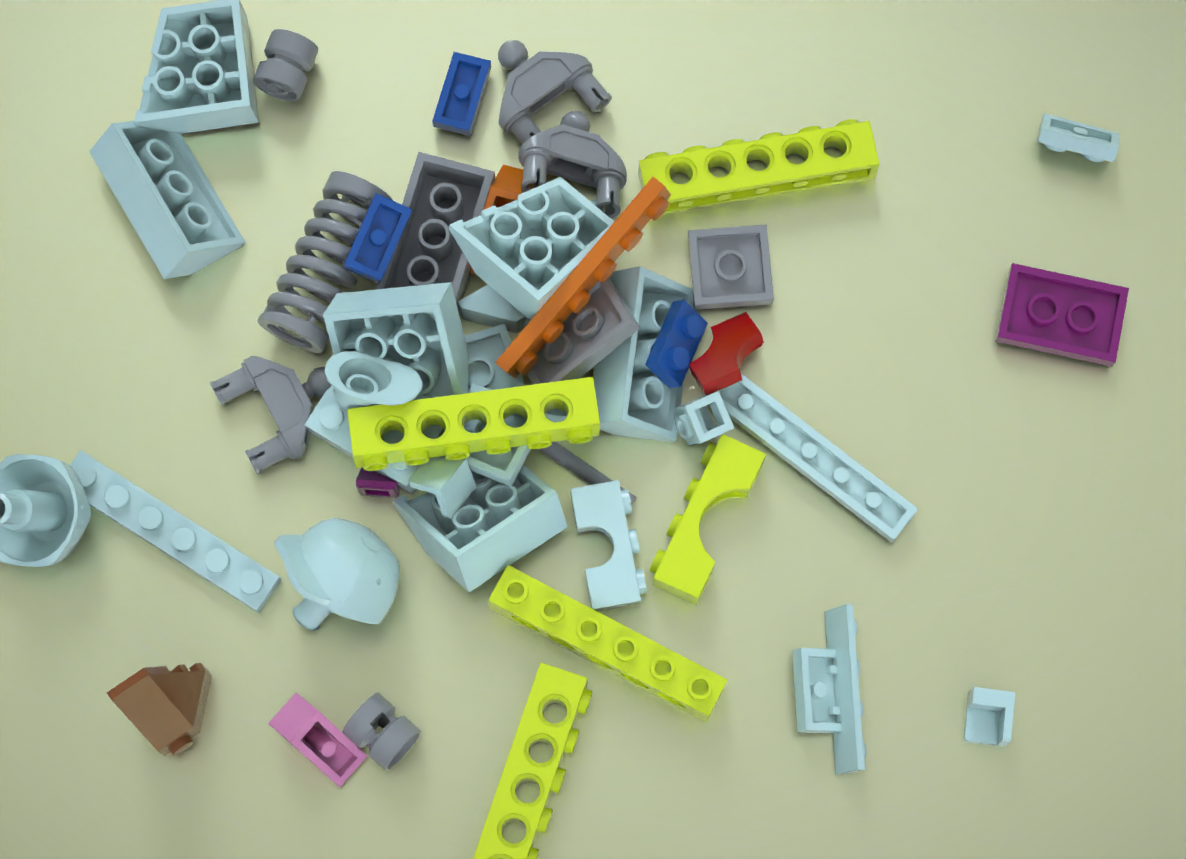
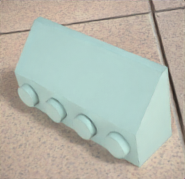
[89,121,245,279]
[593,266,693,442]

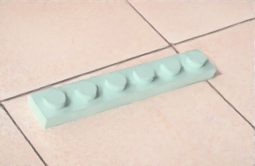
[701,374,918,543]
[70,450,281,613]

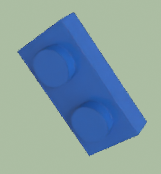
[432,51,492,136]
[342,193,412,284]
[645,299,708,388]

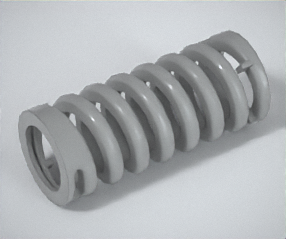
[257,171,394,353]

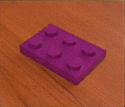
[995,263,1129,367]

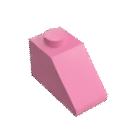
[268,693,367,787]

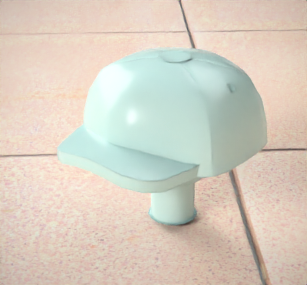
[0,454,91,567]
[274,518,400,630]

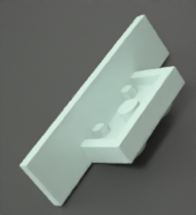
[792,604,866,774]

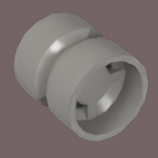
[253,29,319,101]
[342,692,422,771]

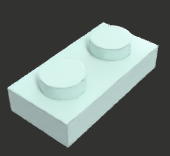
[1038,113,1119,162]

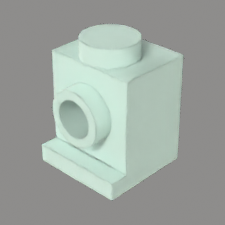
[673,391,734,446]

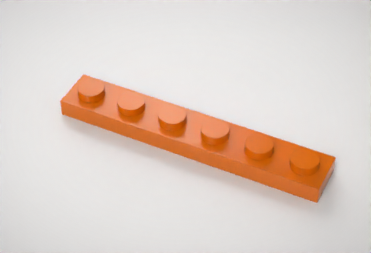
[495,177,671,379]

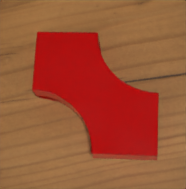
[689,312,764,395]

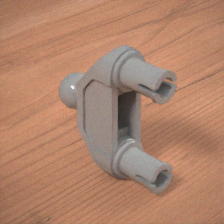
[498,40,612,144]
[518,111,627,218]
[210,356,332,474]

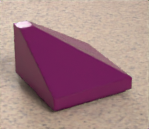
[356,467,400,498]

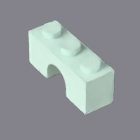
[570,480,647,612]

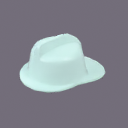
[324,351,422,410]

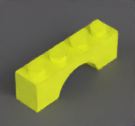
[649,434,766,606]

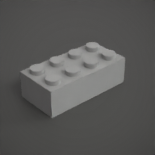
[375,152,495,312]

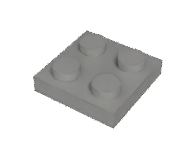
[688,225,774,310]

